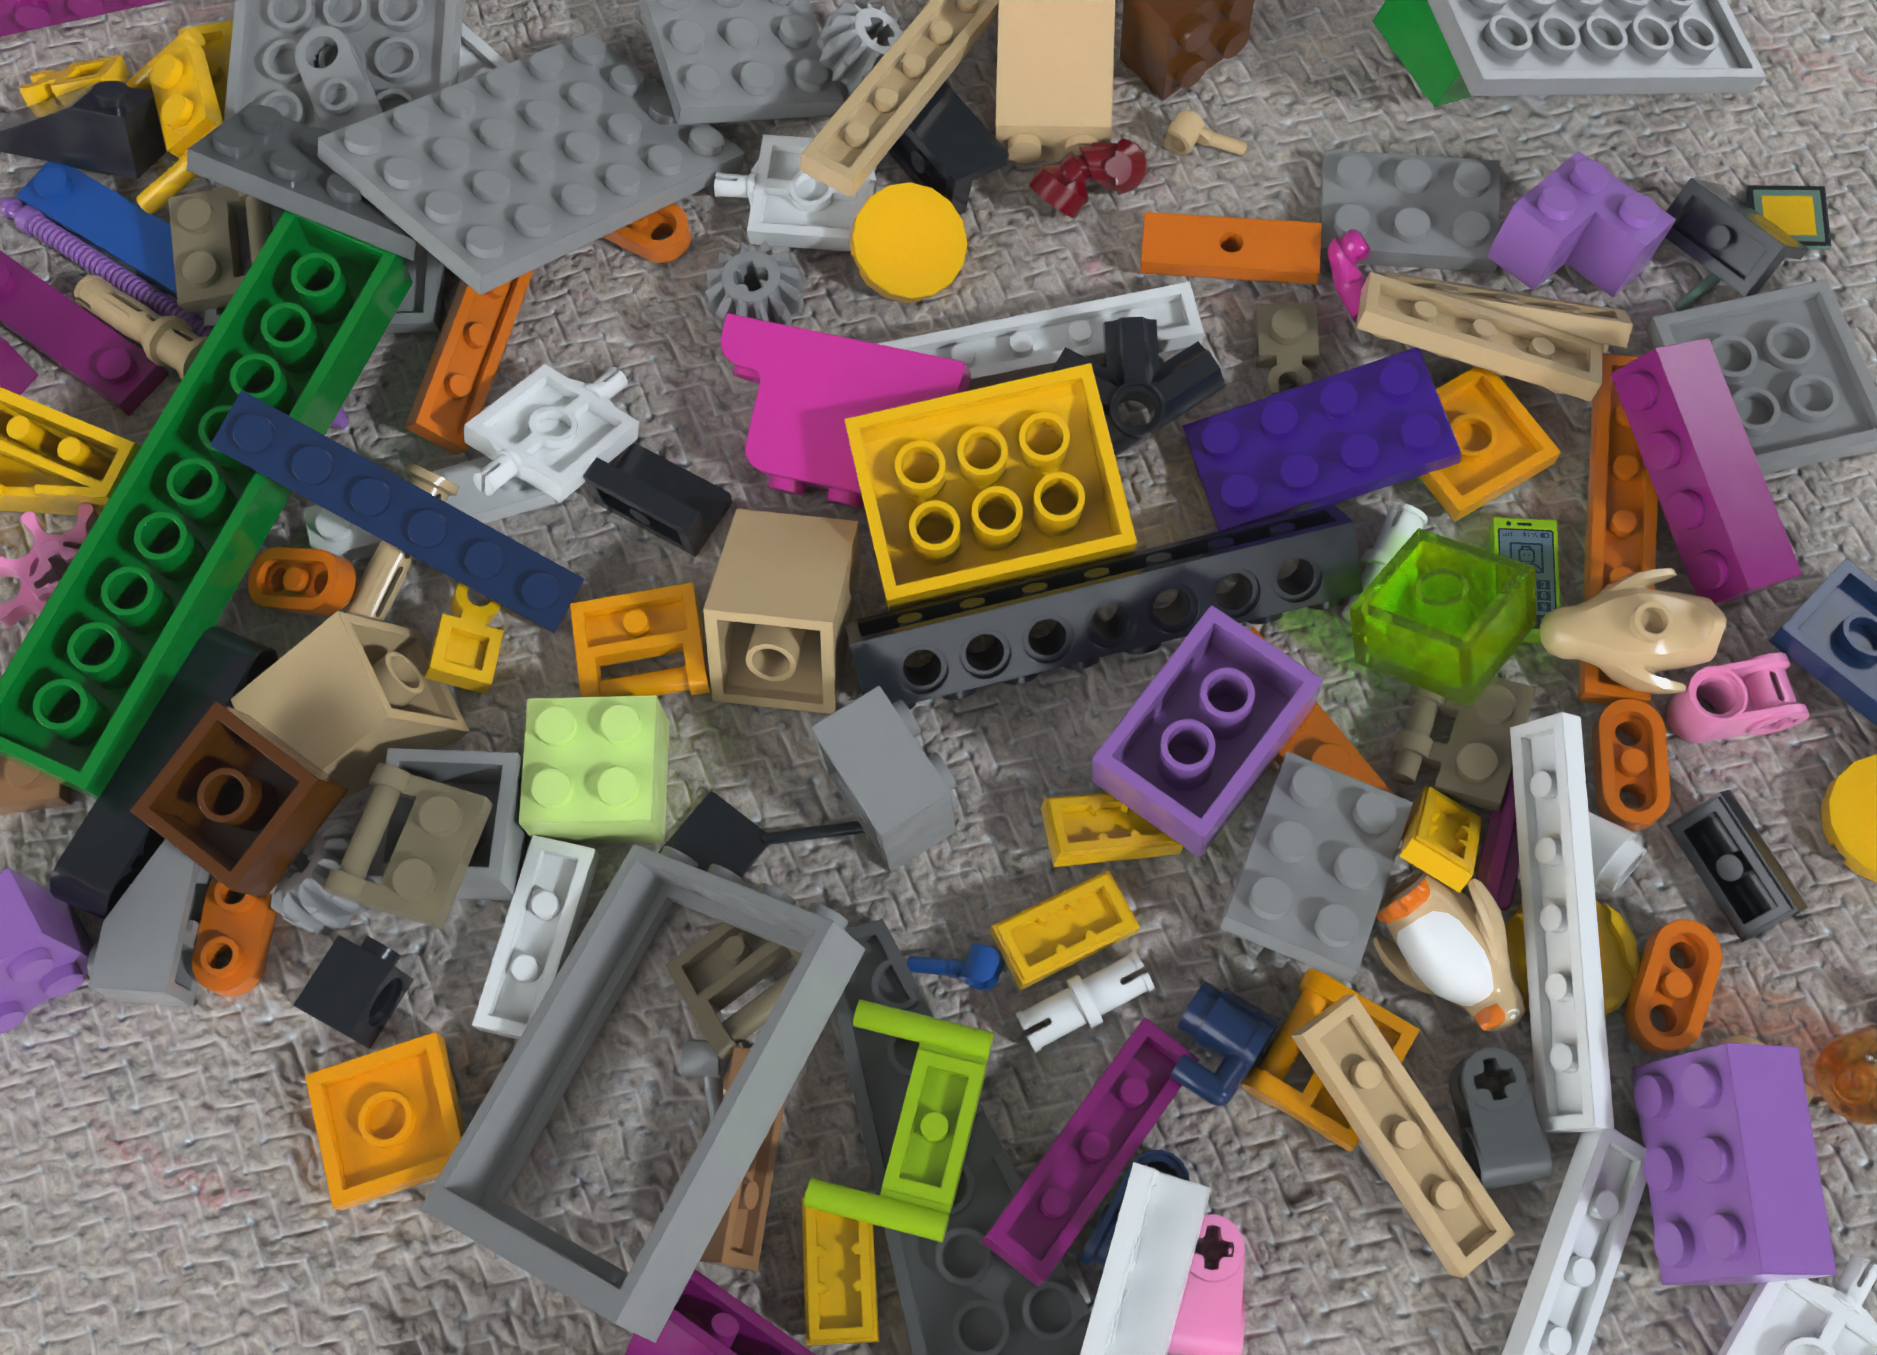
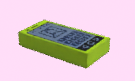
[1489,517,1561,643]

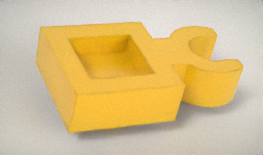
[19,54,131,107]
[424,582,504,695]

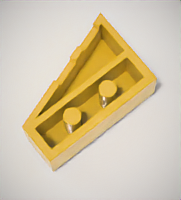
[0,387,141,516]

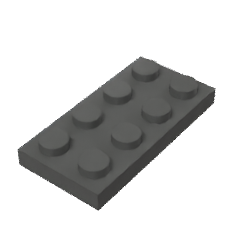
[187,103,426,261]

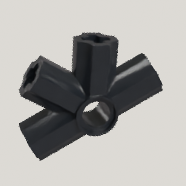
[1051,317,1227,457]

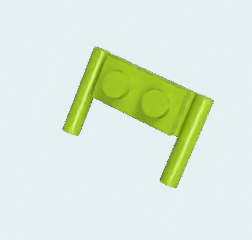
[804,999,994,1243]

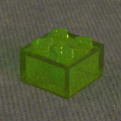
[1349,528,1537,707]

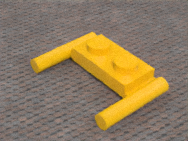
[125,26,223,214]

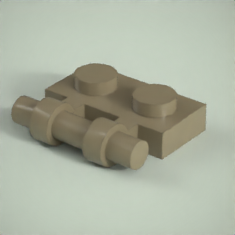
[1389,659,1536,812]

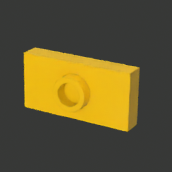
[1399,786,1482,893]
[1041,792,1184,867]
[989,870,1140,991]
[801,1198,879,1346]

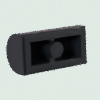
[1667,790,1808,942]

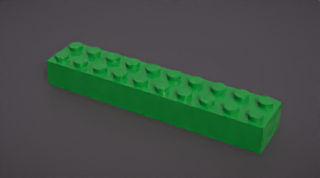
[0,210,413,800]

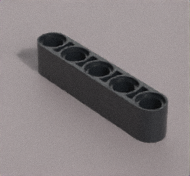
[50,626,278,920]

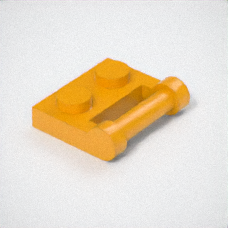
[570,582,711,697]
[1241,969,1420,1152]

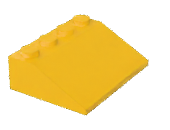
[844,363,1137,612]

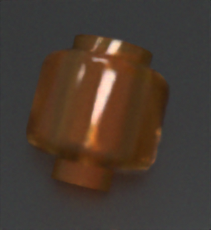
[1815,1024,1877,1125]

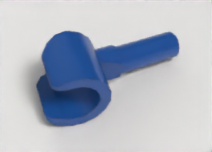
[907,943,1005,991]

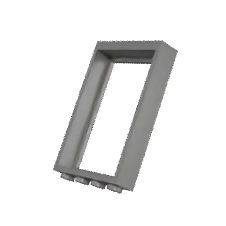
[420,844,866,1343]

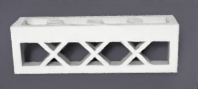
[1080,1162,1211,1355]

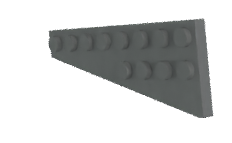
[834,919,1091,1355]

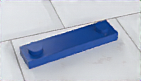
[16,161,177,299]

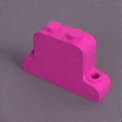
[721,313,972,509]

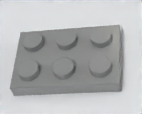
[1319,150,1500,273]
[1219,751,1413,983]

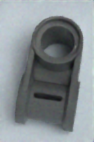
[1449,1047,1552,1191]

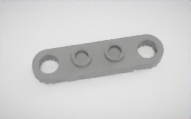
[295,25,383,132]

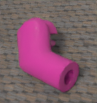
[1327,229,1371,323]

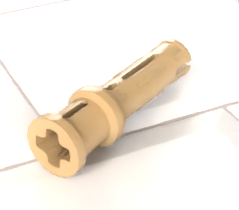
[74,274,208,380]
[345,462,460,622]

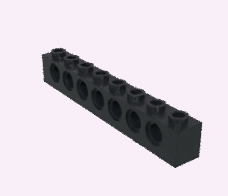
[844,504,1363,710]

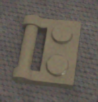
[168,187,273,313]
[323,763,493,930]
[666,885,802,1062]

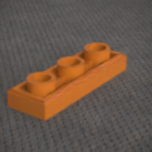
[1140,212,1322,285]

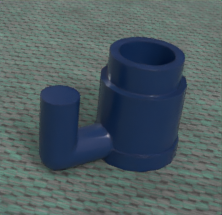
[1170,981,1281,1106]

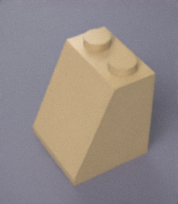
[996,0,1116,164]
[703,509,860,714]
[230,611,470,800]

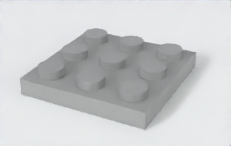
[638,0,843,125]
[1646,279,1877,475]

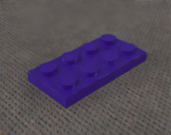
[1183,347,1461,532]

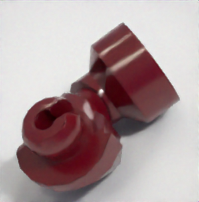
[1029,138,1148,219]

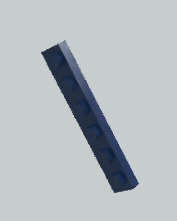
[210,390,585,633]

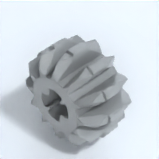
[816,0,904,95]
[705,240,804,331]
[270,819,374,936]

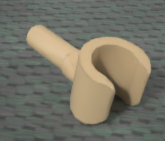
[1163,110,1248,156]

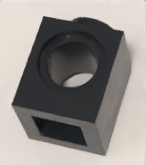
[293,935,414,1049]

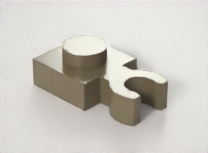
[1254,303,1319,397]

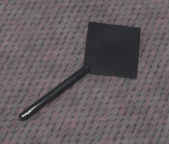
[658,790,865,878]

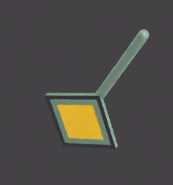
[1674,185,1832,311]

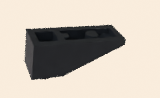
[0,81,166,179]

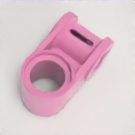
[1665,652,1810,743]
[1167,1214,1245,1355]

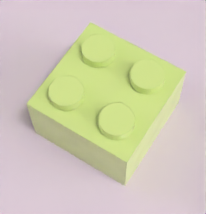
[519,695,670,845]

